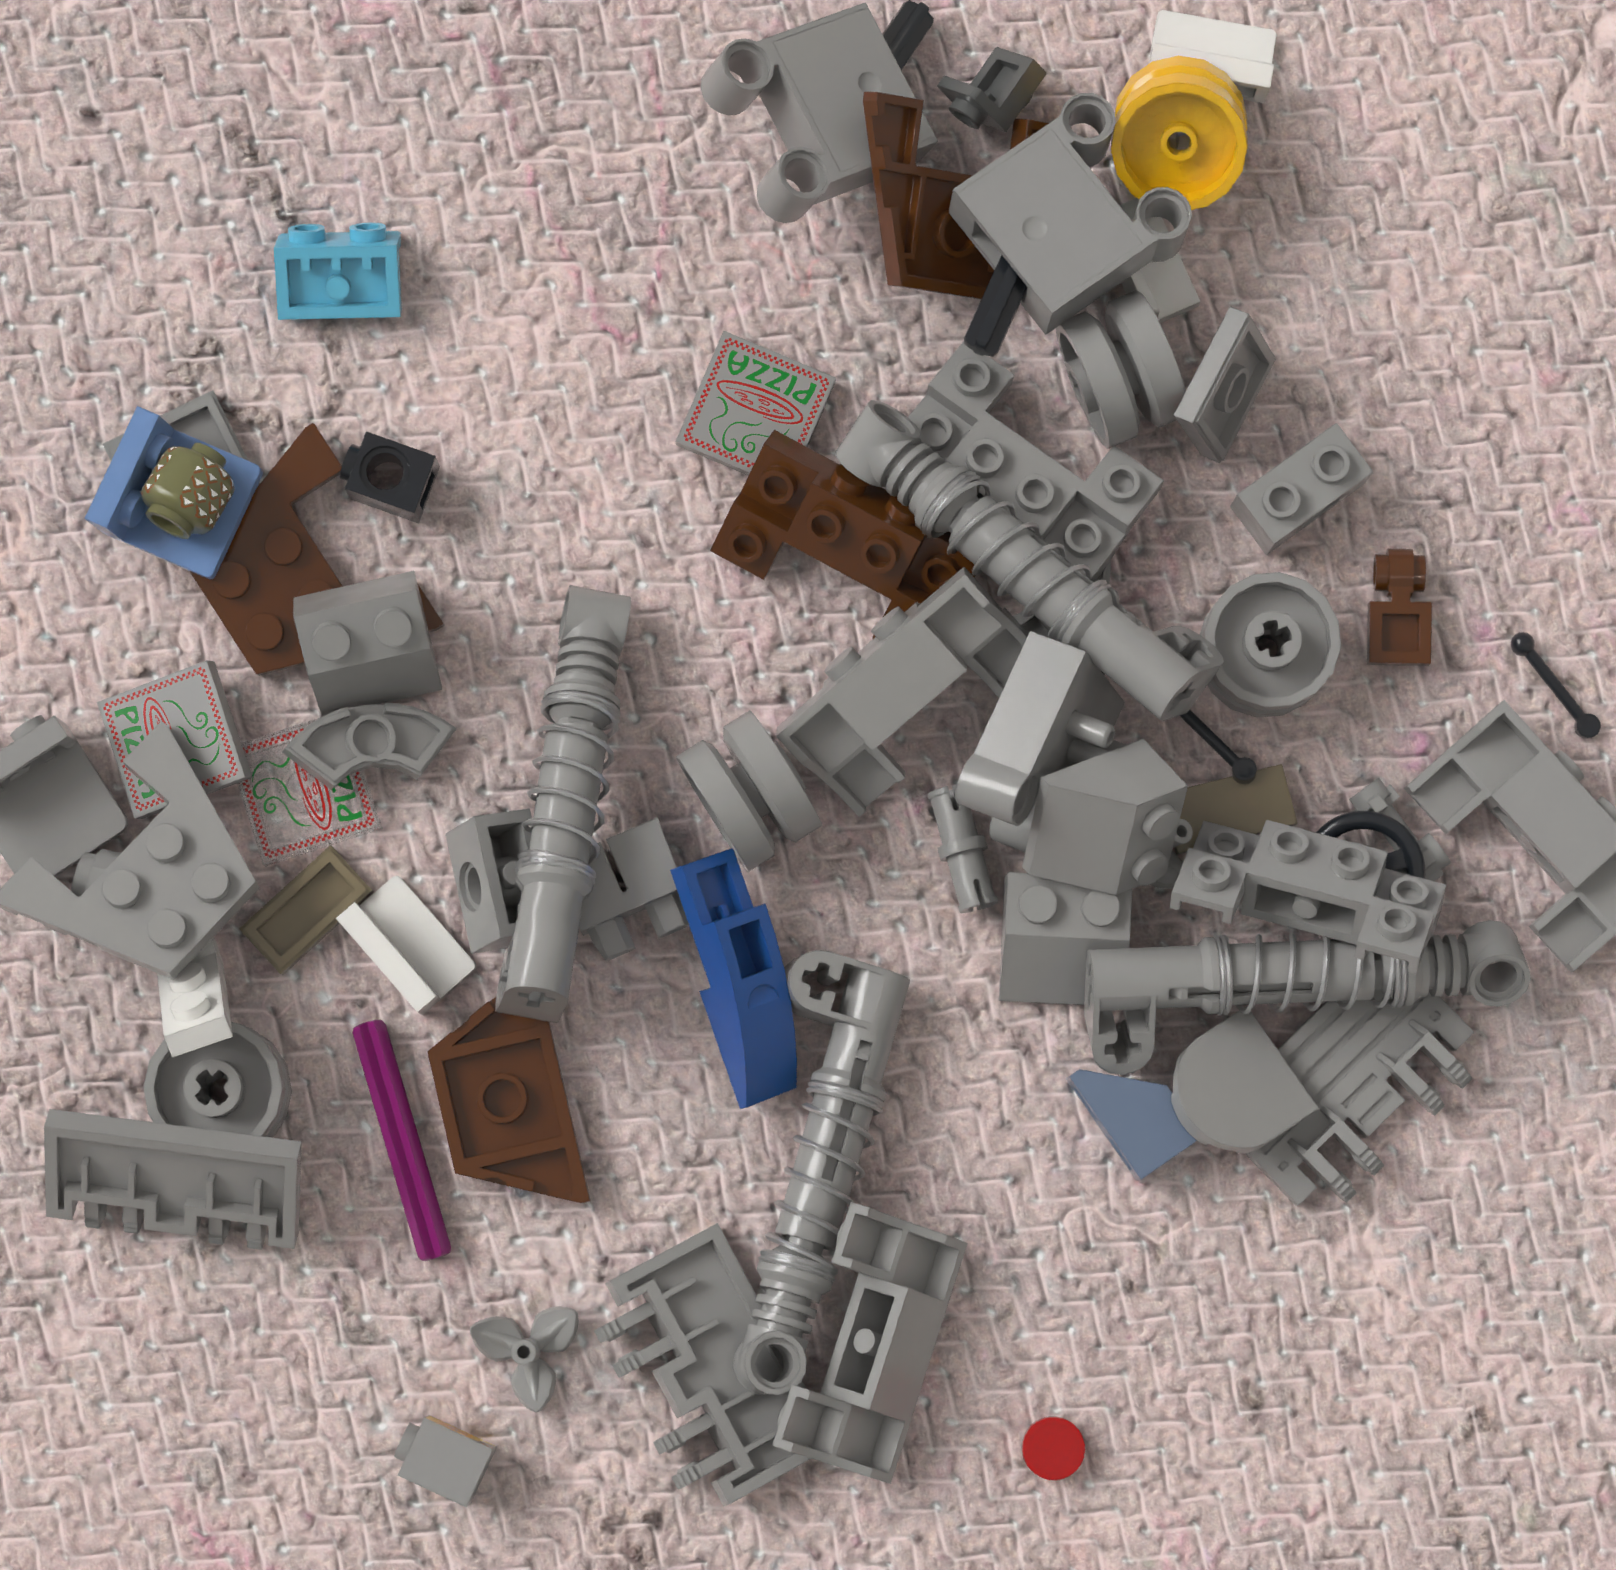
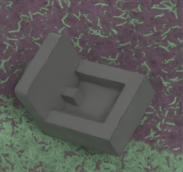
[937,47,1047,132]

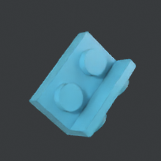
[274,222,402,320]

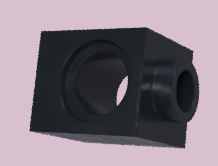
[340,431,440,524]

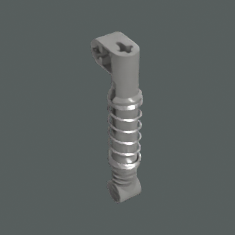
[835,400,1224,721]
[495,585,631,1023]
[1084,920,1531,1075]
[733,950,910,1395]

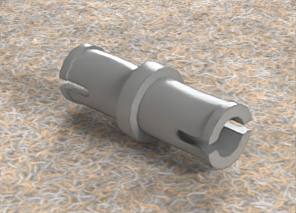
[927,784,998,913]

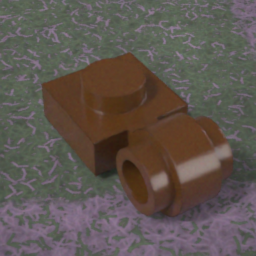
[1367,548,1432,666]

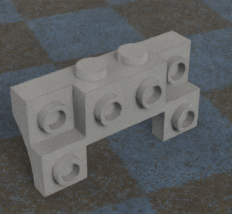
[908,341,1164,582]
[776,567,1028,817]
[1404,700,1616,972]
[1170,820,1446,974]
[772,1202,968,1484]

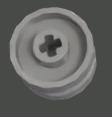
[1055,290,1186,449]
[1200,572,1341,718]
[676,710,822,872]
[143,1022,292,1138]

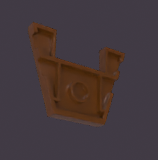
[863,92,1072,300]
[190,422,445,676]

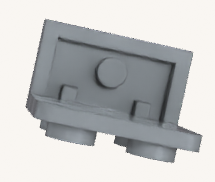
[0,715,128,877]

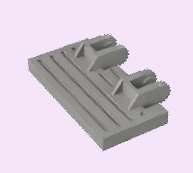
[1245,990,1474,1206]
[44,1109,302,1250]
[594,1223,812,1506]

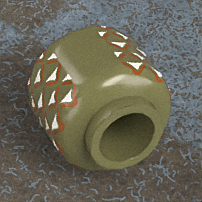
[141,443,235,539]

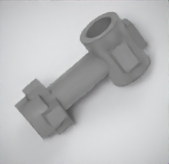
[1349,778,1451,881]

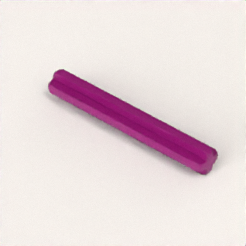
[352,1019,451,1261]

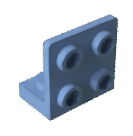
[84,406,263,579]

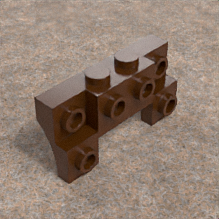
[710,430,976,639]

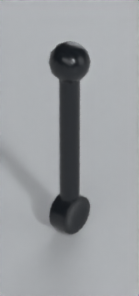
[1510,632,1601,739]
[1180,710,1257,784]

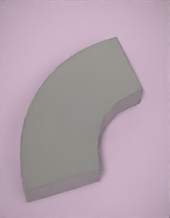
[282,702,457,790]

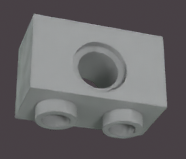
[1230,423,1373,555]
[445,808,532,954]

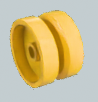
[1111,55,1248,210]

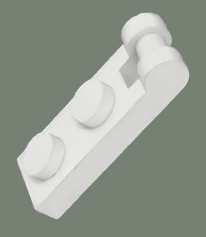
[157,937,233,1058]

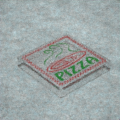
[237,717,383,867]

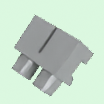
[579,817,688,961]

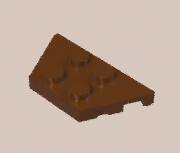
[427,997,591,1204]

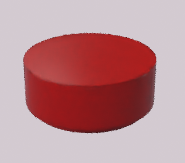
[1021,1416,1085,1480]

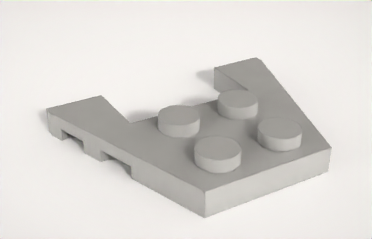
[0,721,259,980]

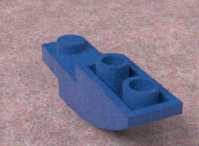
[670,848,797,1109]

